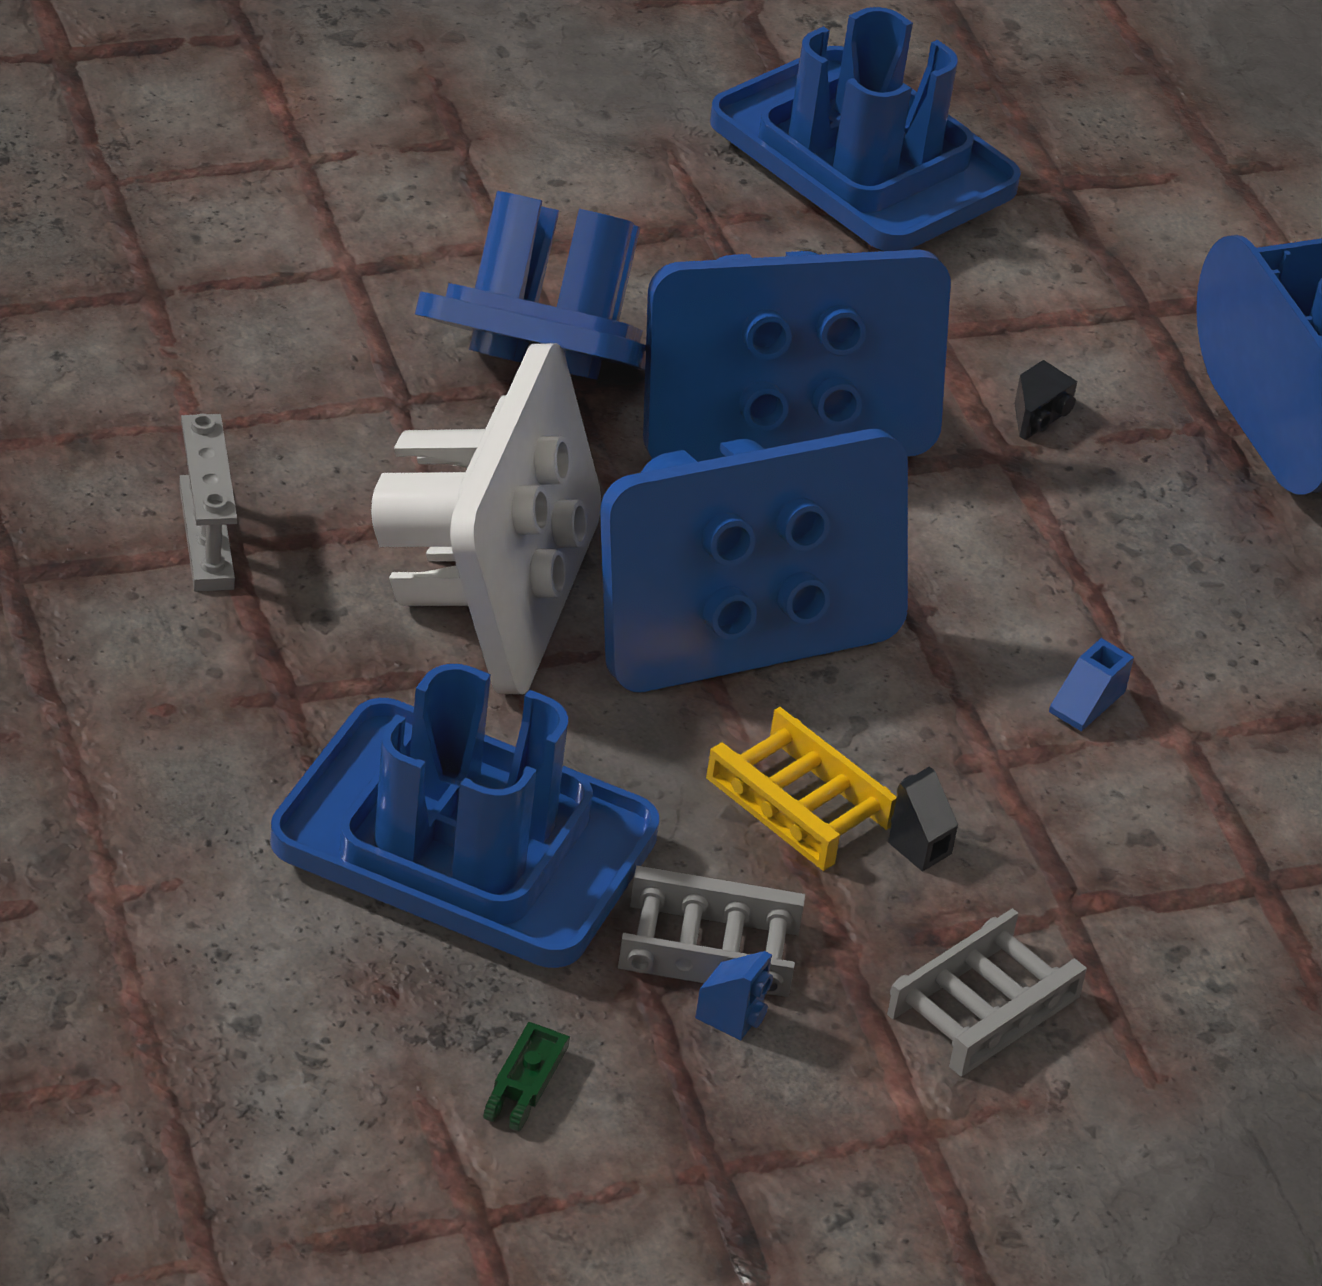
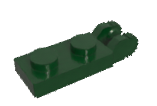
[483,1022,570,1131]

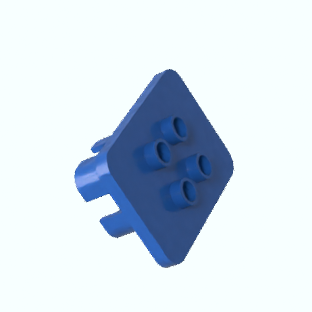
[710,7,1021,251]
[415,191,646,380]
[643,250,951,462]
[600,429,908,692]
[270,664,659,968]

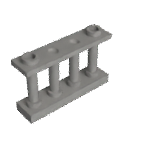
[179,414,237,592]
[618,865,805,998]
[887,908,1087,1077]

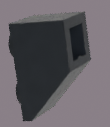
[1014,360,1078,440]
[888,766,958,872]

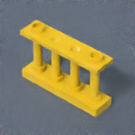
[706,707,897,871]

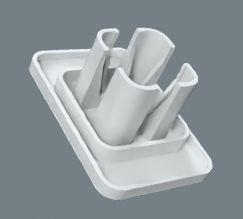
[371,343,601,694]

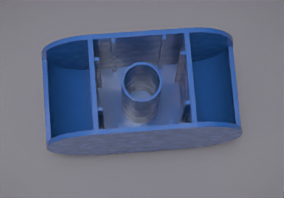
[1197,235,1322,495]

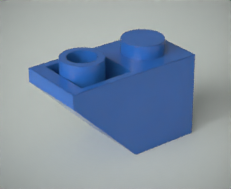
[1049,638,1134,732]
[695,951,773,1041]

